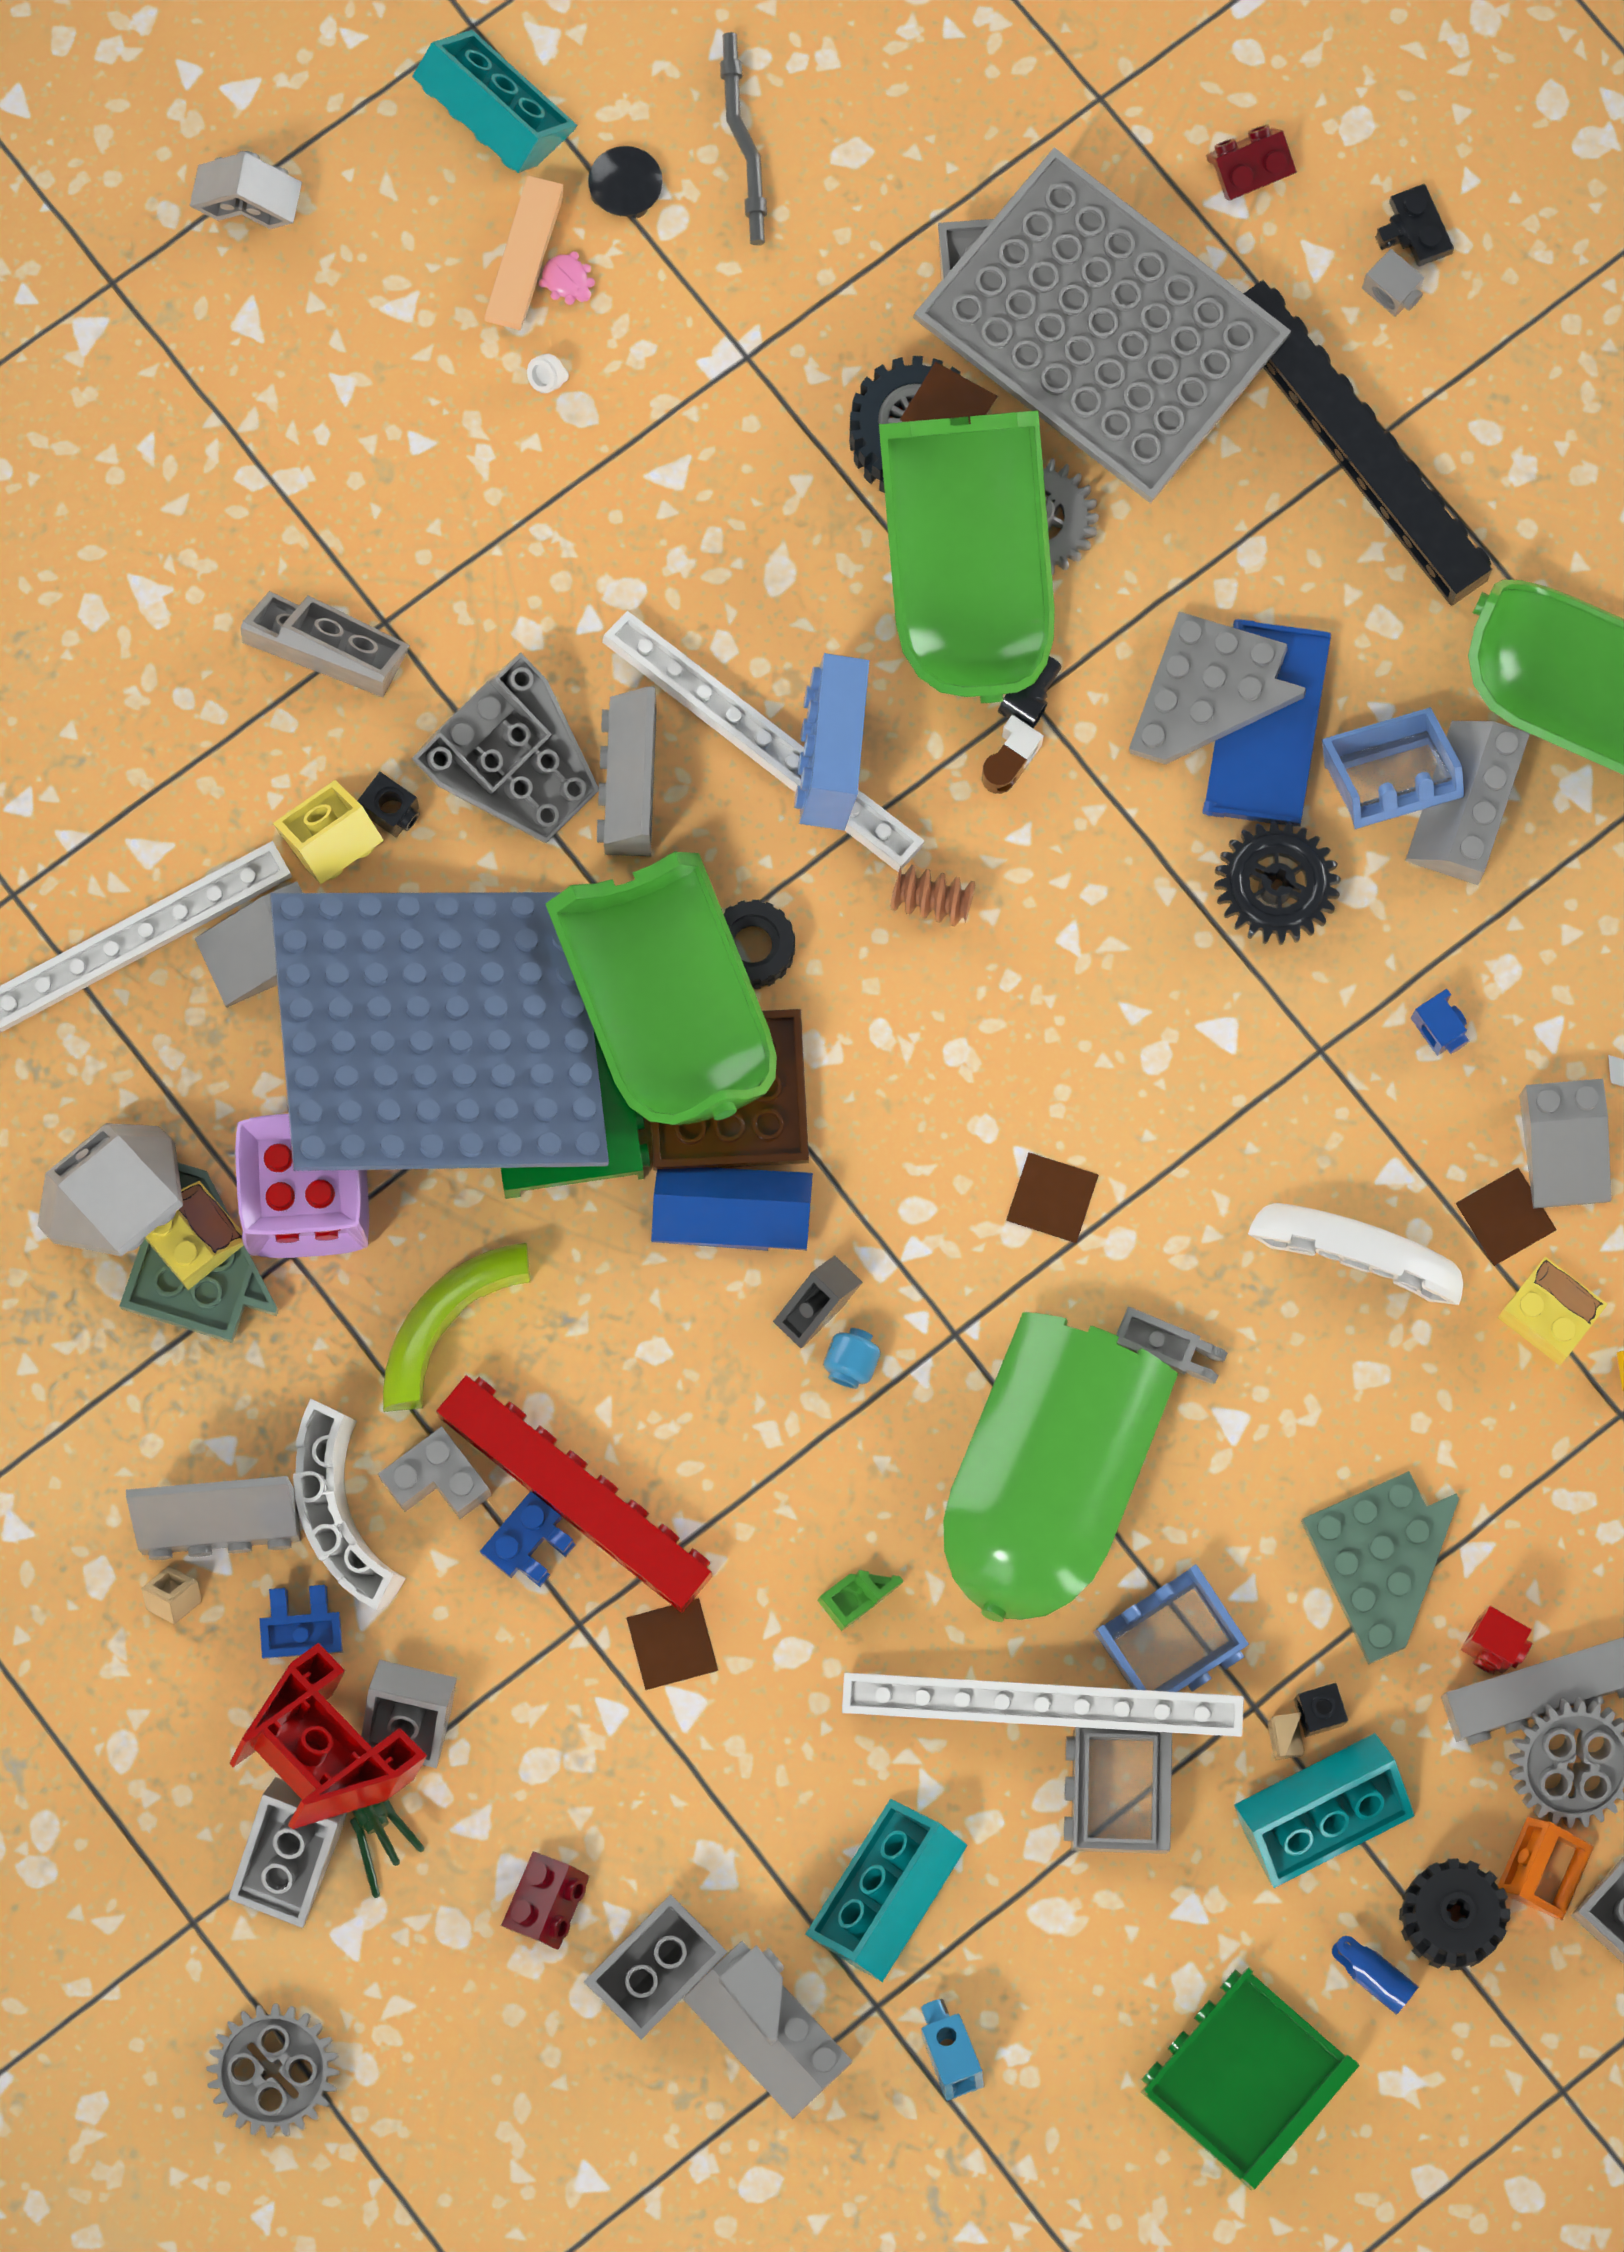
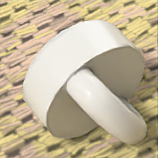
[527,354,569,393]

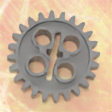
[1509,1697,1624,1828]
[206,2004,340,2138]

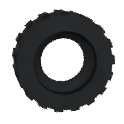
[724,899,795,989]

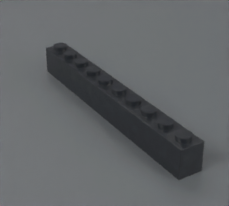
[1243,280,1492,606]

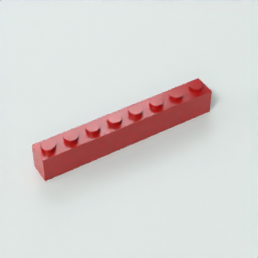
[436,1375,712,1613]

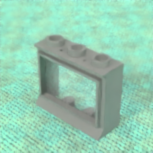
[1064,1727,1172,1854]

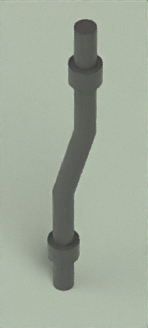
[720,32,767,245]

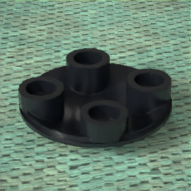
[588,146,663,218]

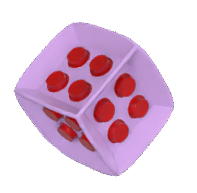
[235,1114,369,1258]

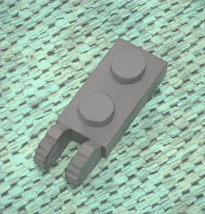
[1116,1307,1228,1384]

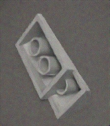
[241,591,410,697]

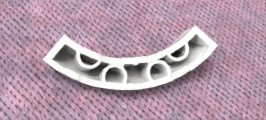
[1248,1203,1463,1305]
[293,1398,406,1611]

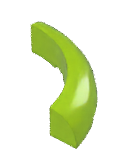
[383,1243,530,1412]

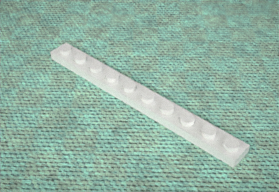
[602,611,924,872]
[0,841,292,1033]
[842,1673,1244,1737]

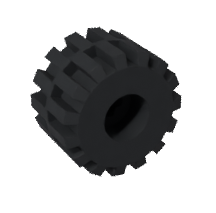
[1399,1858,1510,1970]

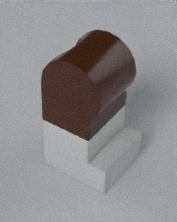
[982,715,1044,794]

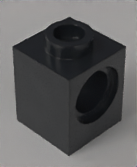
[357,772,420,838]
[1293,1683,1348,1737]

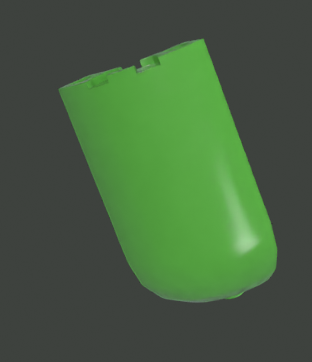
[879,410,1055,703]
[1468,579,1624,775]
[545,851,777,1125]
[943,1312,1178,1622]

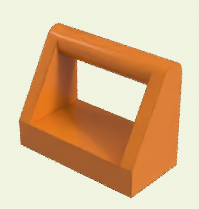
[1498,1817,1594,1921]

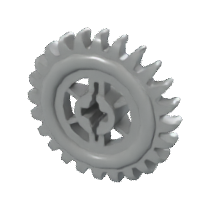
[1043,458,1099,575]

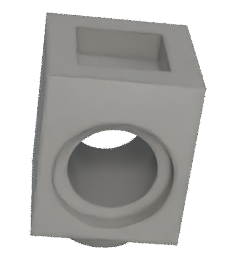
[1362,249,1424,317]

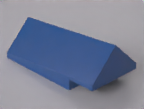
[651,1167,813,1251]

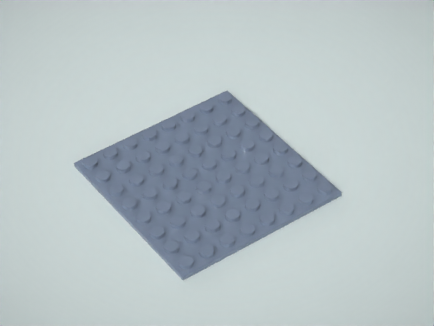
[270,892,609,1171]

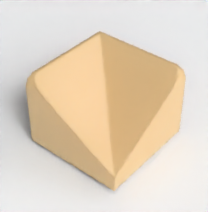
[141,1566,201,1624]
[1268,1712,1304,1760]

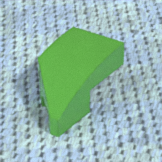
[817,1570,903,1631]

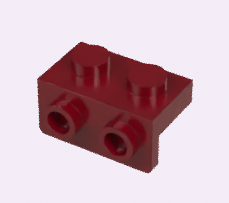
[1206,125,1297,200]
[501,1851,589,1950]

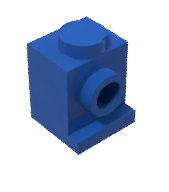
[1411,989,1469,1056]

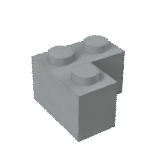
[190,151,302,229]
[378,1426,492,1519]

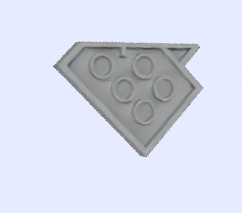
[1129,612,1306,765]

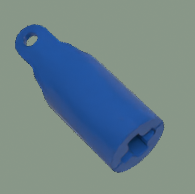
[1332,1936,1419,2015]

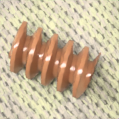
[890,865,975,927]

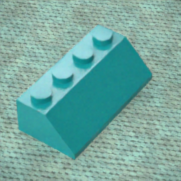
[412,30,577,173]
[1234,1733,1415,1888]
[805,1798,968,1982]

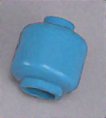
[823,1328,881,1389]

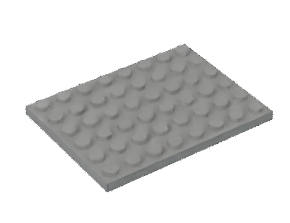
[913,147,1291,504]

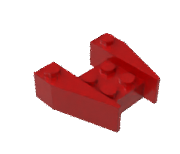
[229,1643,427,1829]

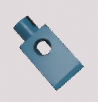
[921,1999,984,2101]

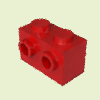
[1460,1606,1533,1675]

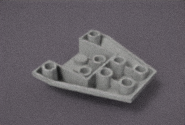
[412,653,599,843]
[38,1123,183,1257]

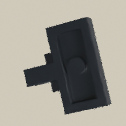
[1375,184,1454,267]

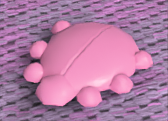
[538,251,595,305]

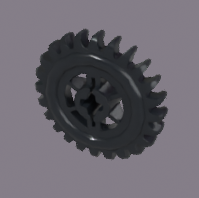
[1214,821,1341,945]

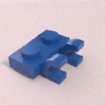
[480,1491,576,1587]
[259,1585,343,1659]

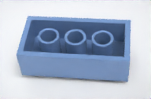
[794,653,869,831]

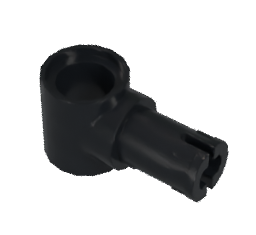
[998,656,1061,729]

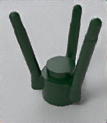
[350,1800,424,1898]

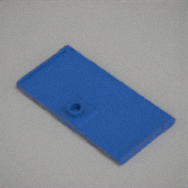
[1202,619,1331,827]

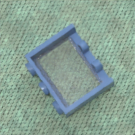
[1322,707,1464,829]
[1093,1564,1249,1692]

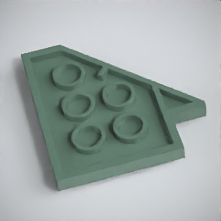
[119,1163,278,1343]
[1301,1471,1459,1665]

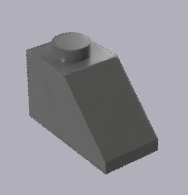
[773,1255,863,1348]

